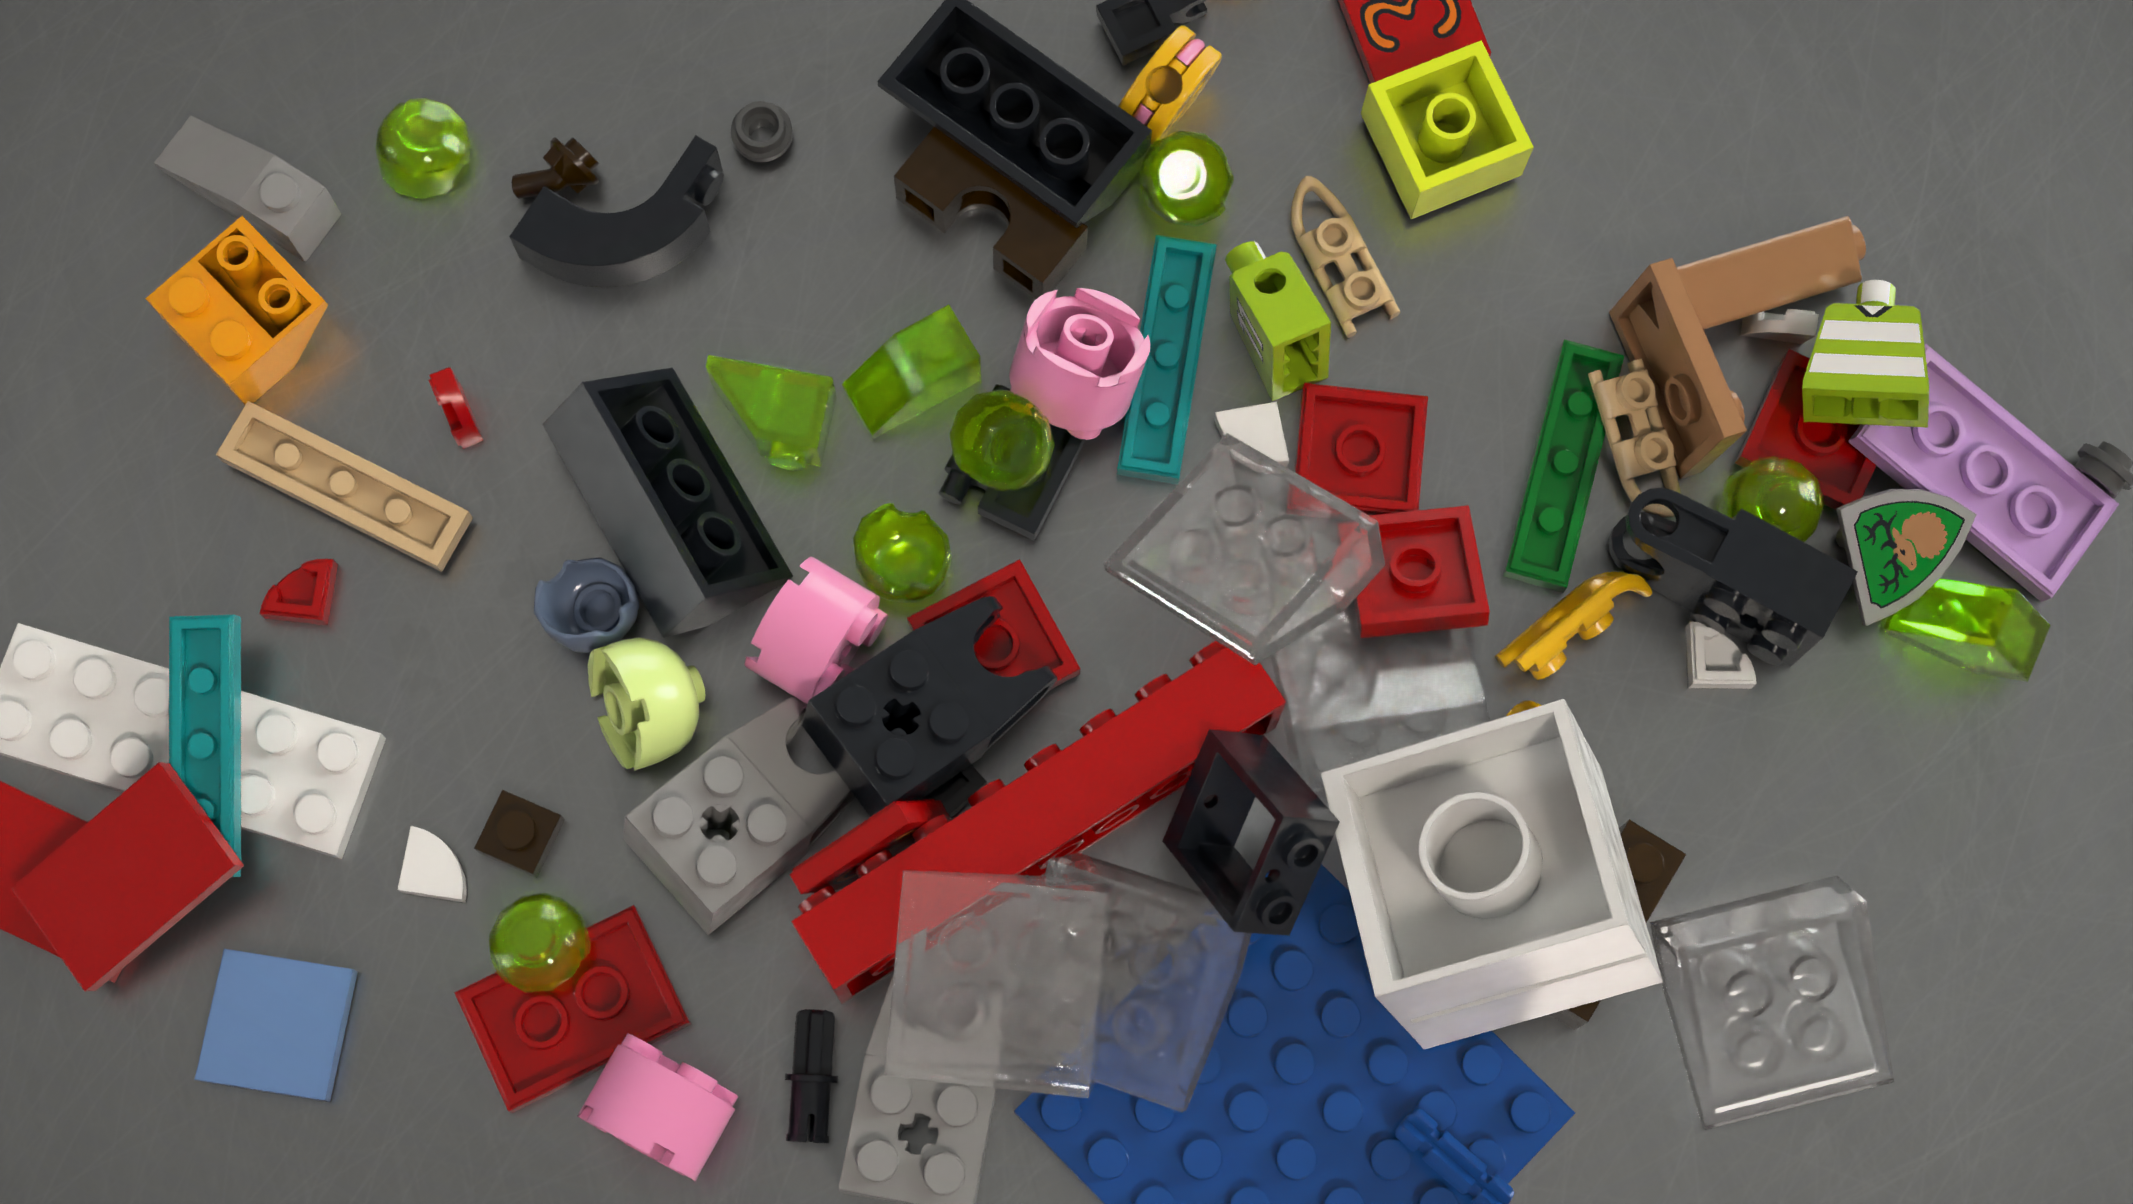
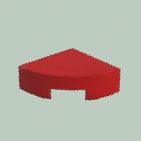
[428,367,484,449]
[259,559,338,626]

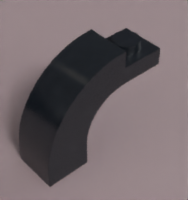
[509,135,724,287]

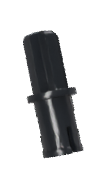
[785,1009,838,1143]

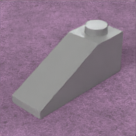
[154,115,342,263]

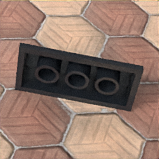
[877,0,1152,228]
[542,367,793,638]

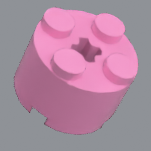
[1009,288,1151,440]
[745,557,888,704]
[577,1033,738,1181]

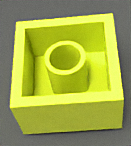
[1361,40,1534,219]

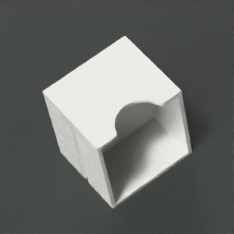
[1321,699,1663,1050]

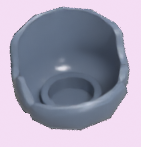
[534,557,640,653]

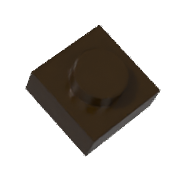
[474,790,565,878]

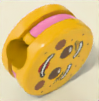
[1118,25,1222,146]

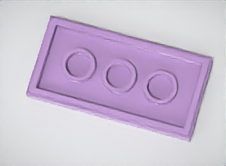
[1848,344,2119,602]

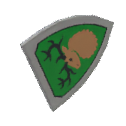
[1836,489,1977,626]

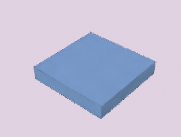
[194,949,358,1102]

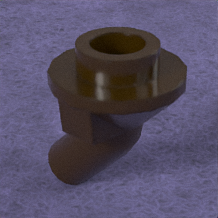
[512,137,599,199]

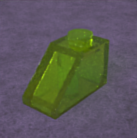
[842,304,981,439]
[706,355,836,471]
[1883,579,2051,682]

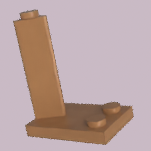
[1609,216,1866,479]

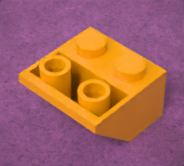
[145,216,328,405]

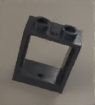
[1162,729,1340,936]

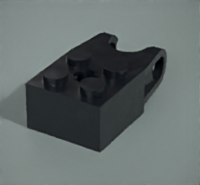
[1609,488,1858,667]
[802,596,1057,817]

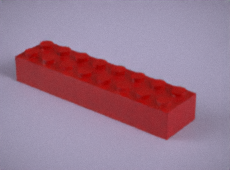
[791,637,1286,1004]

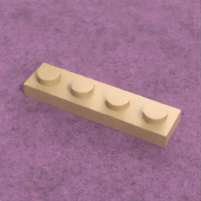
[216,401,473,572]

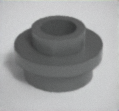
[731,101,793,162]
[2074,441,2133,498]

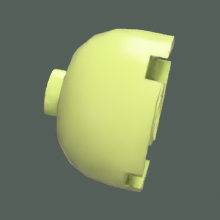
[588,638,706,771]

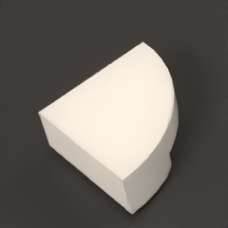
[1741,309,1819,344]
[1214,401,1289,468]
[1685,621,1757,689]
[397,826,467,903]

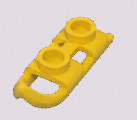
[1495,571,1652,680]

